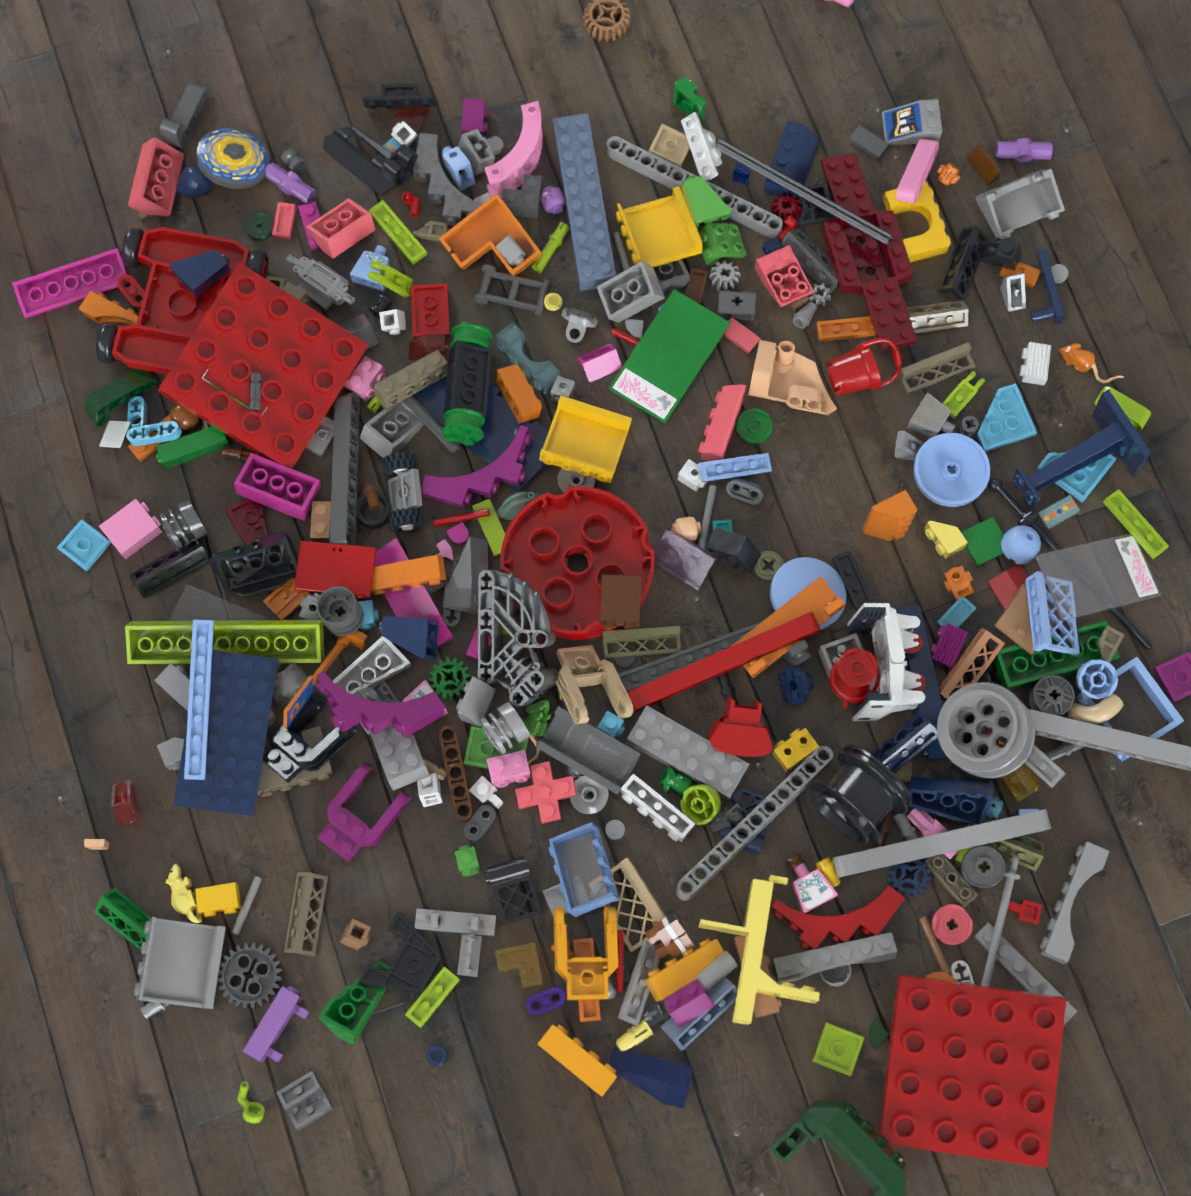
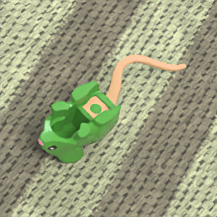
[524,700,552,764]

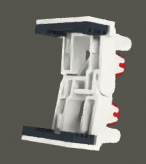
[847,603,926,721]

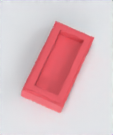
[272,202,297,240]
[723,317,761,354]

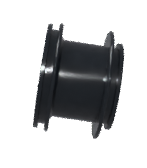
[810,744,913,845]

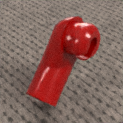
[402,191,420,217]

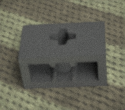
[717,290,756,321]

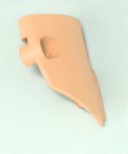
[748,340,837,415]

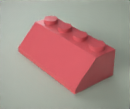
[128,137,185,217]
[698,384,746,462]

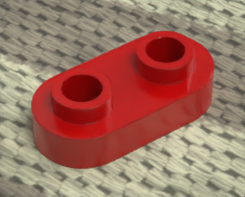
[117,274,145,308]

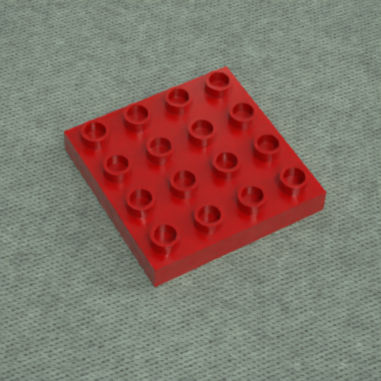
[158,262,369,469]
[878,973,1067,1168]

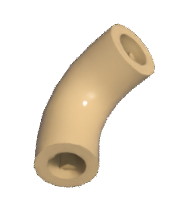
[1068,694,1124,725]

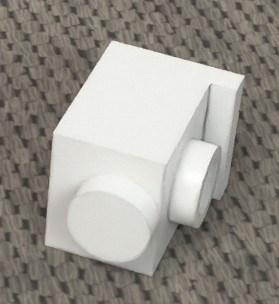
[417,773,443,807]

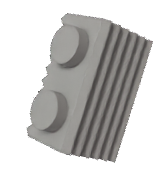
[496,235,527,267]

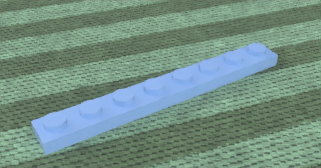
[184,620,214,780]

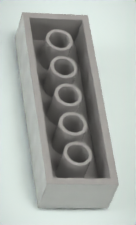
[627,706,749,802]

